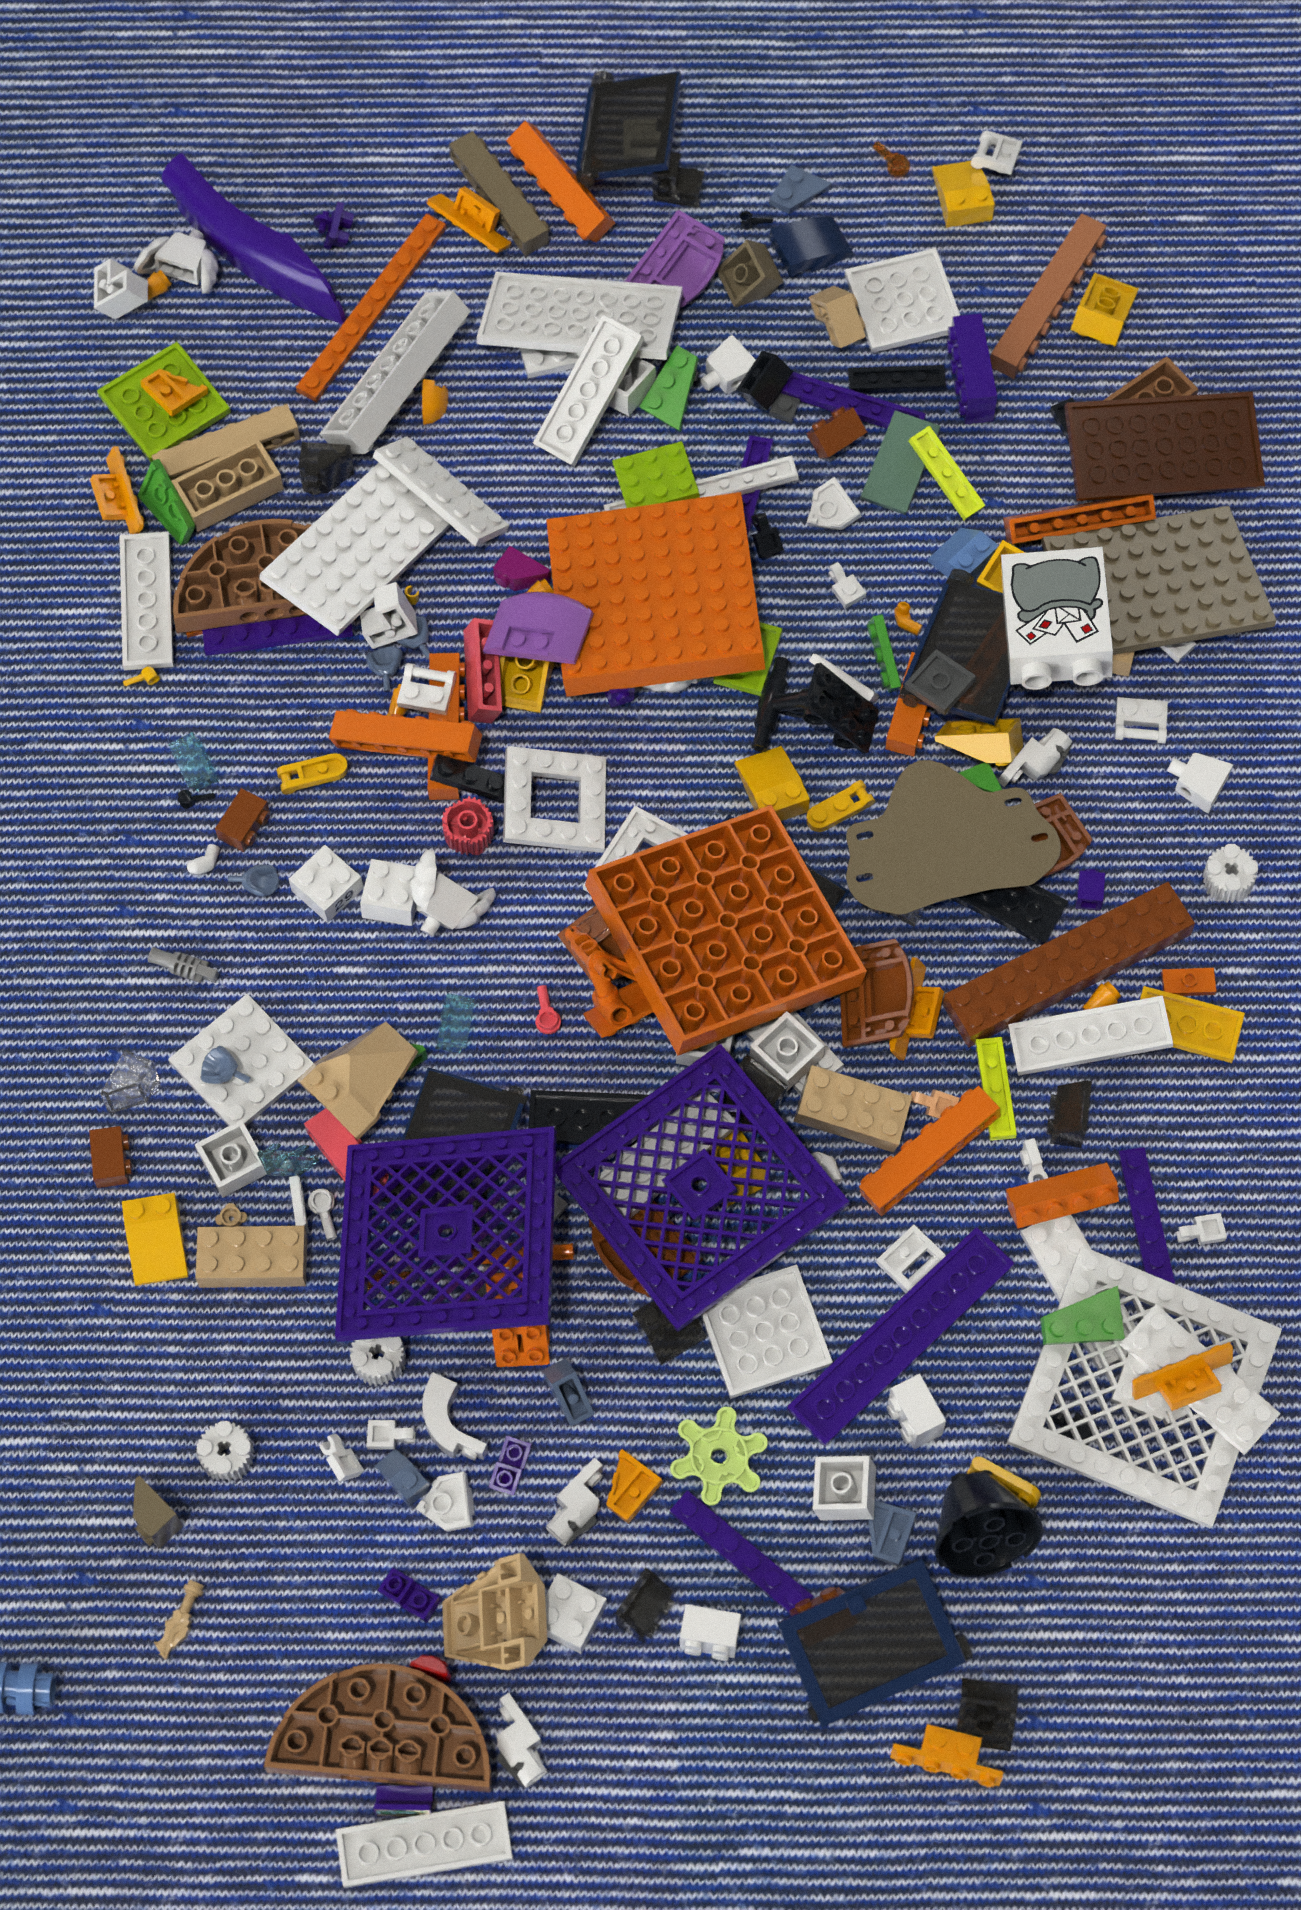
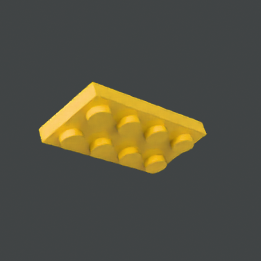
[1140,986,1245,1063]

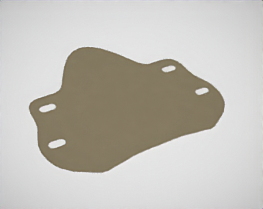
[846,760,1061,915]

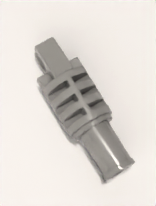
[148,947,219,983]

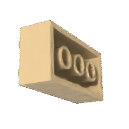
[172,438,284,532]
[793,1065,912,1152]
[196,1226,307,1288]

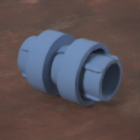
[0,1662,56,1715]

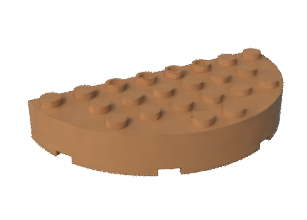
[173,519,373,633]
[264,1663,492,1793]

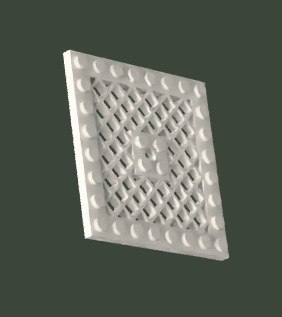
[1006,1246,1282,1528]

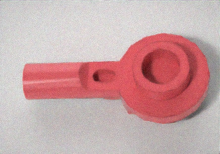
[535,985,561,1034]

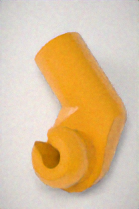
[894,602,923,636]

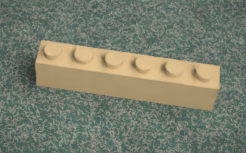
[152,404,300,481]

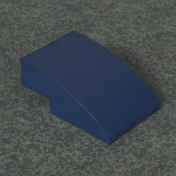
[770,217,854,276]

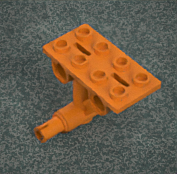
[565,926,654,1038]
[467,1242,574,1367]

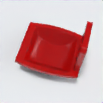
[409,1655,452,1684]

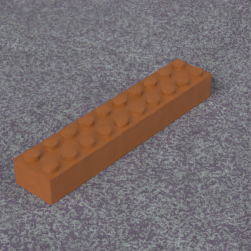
[942,882,1195,1048]

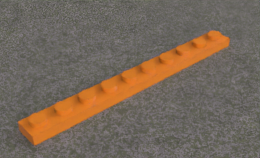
[296,213,447,403]

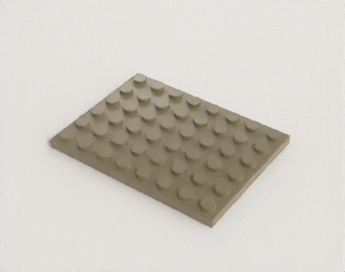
[1041,506,1277,655]

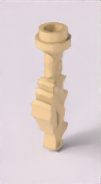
[154,1580,204,1660]

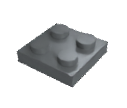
[905,649,976,715]

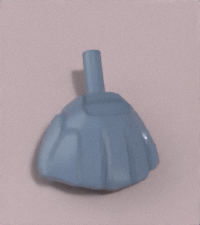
[396,616,430,660]
[366,646,402,692]
[228,865,279,897]
[200,1046,251,1084]

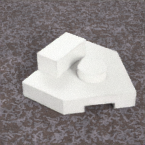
[807,477,862,530]
[415,1471,475,1532]

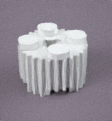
[1203,844,1258,903]
[350,1337,406,1387]
[197,1421,254,1482]

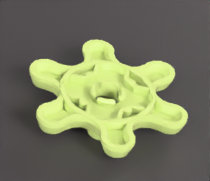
[670,1407,768,1506]

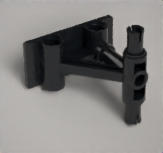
[751,657,879,754]

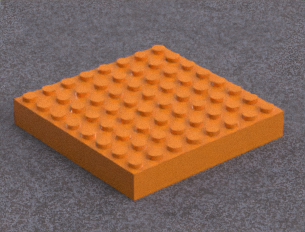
[546,492,765,697]
[585,805,867,1056]

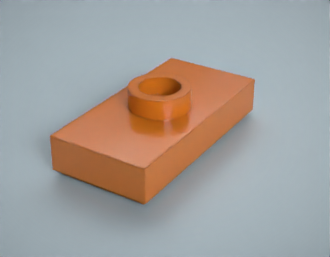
[1161,968,1216,996]

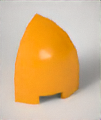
[422,379,448,425]

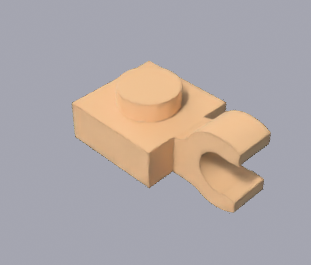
[911,1089,960,1119]

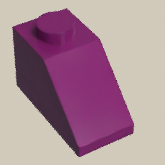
[493,546,551,591]

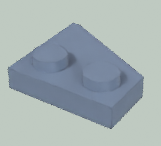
[769,165,831,214]
[868,1500,918,1567]

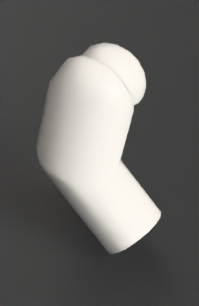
[187,844,220,875]
[811,1152,842,1184]

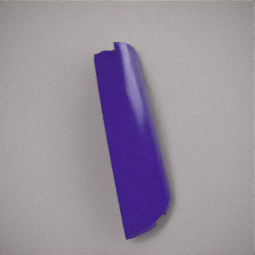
[162,152,346,325]

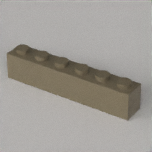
[449,131,550,256]

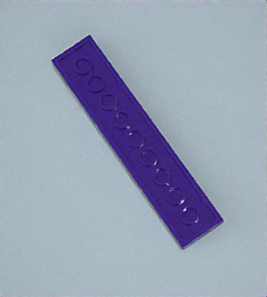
[787,1227,1015,1447]

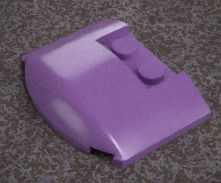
[624,209,725,307]
[483,592,593,664]

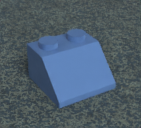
[928,528,999,587]

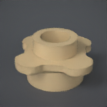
[215,1203,247,1227]

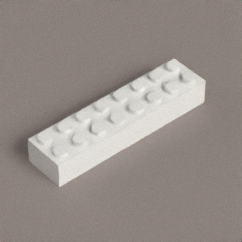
[320,291,471,454]

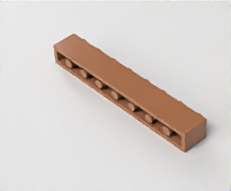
[990,213,1108,379]

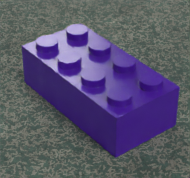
[946,313,997,425]

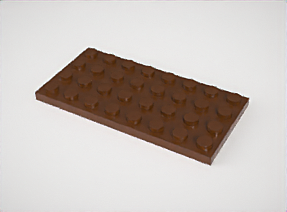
[1064,391,1265,501]

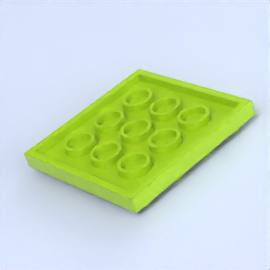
[97,342,231,463]

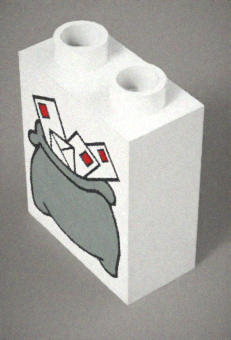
[1001,547,1113,690]

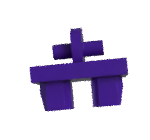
[313,201,354,250]

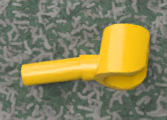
[404,585,419,605]
[123,666,160,686]

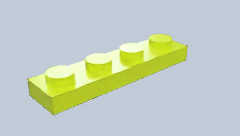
[908,425,985,520]
[975,1037,1017,1141]

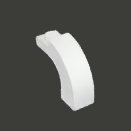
[423,1372,488,1460]

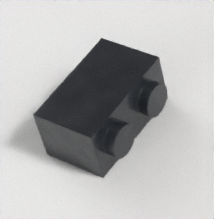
[736,351,793,411]

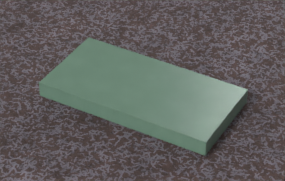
[860,410,941,515]

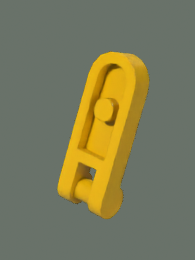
[276,753,348,795]
[806,780,875,832]
[966,1457,1041,1508]

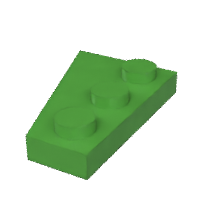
[639,345,699,432]
[137,459,195,545]
[867,614,901,692]
[1040,1286,1125,1345]

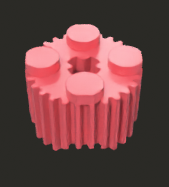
[442,796,494,855]

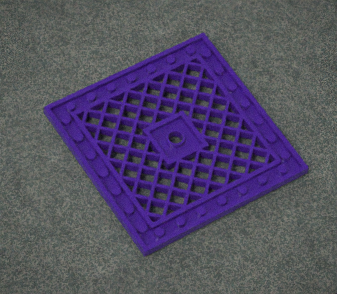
[555,1043,850,1332]
[335,1126,557,1342]

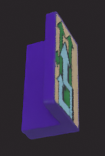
[374,1785,434,1817]

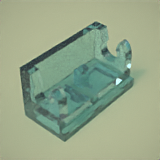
[168,732,219,791]
[435,993,475,1053]
[257,1144,319,1177]

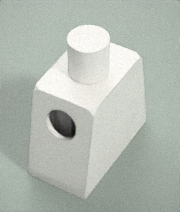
[700,335,755,394]
[1167,753,1233,814]

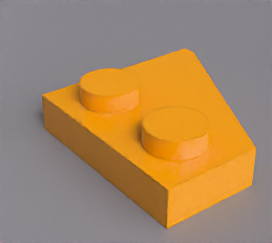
[141,369,208,416]
[606,1449,663,1524]

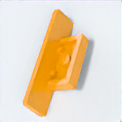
[426,186,511,253]
[90,446,144,534]
[889,957,944,1060]
[1132,1342,1233,1411]
[890,1724,1004,1787]

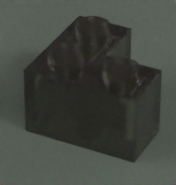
[653,150,704,208]

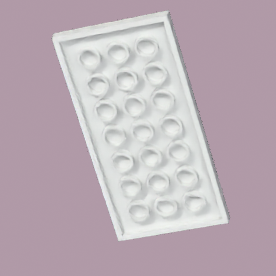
[477,272,683,360]
[259,463,451,636]

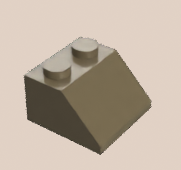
[717,240,784,307]
[133,1475,183,1549]

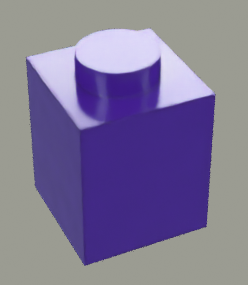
[1075,869,1105,911]

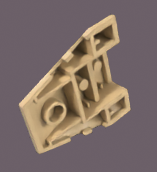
[297,1022,418,1140]
[442,1553,547,1671]

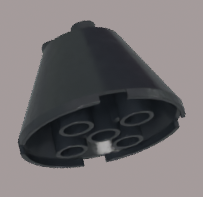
[934,1471,1043,1577]

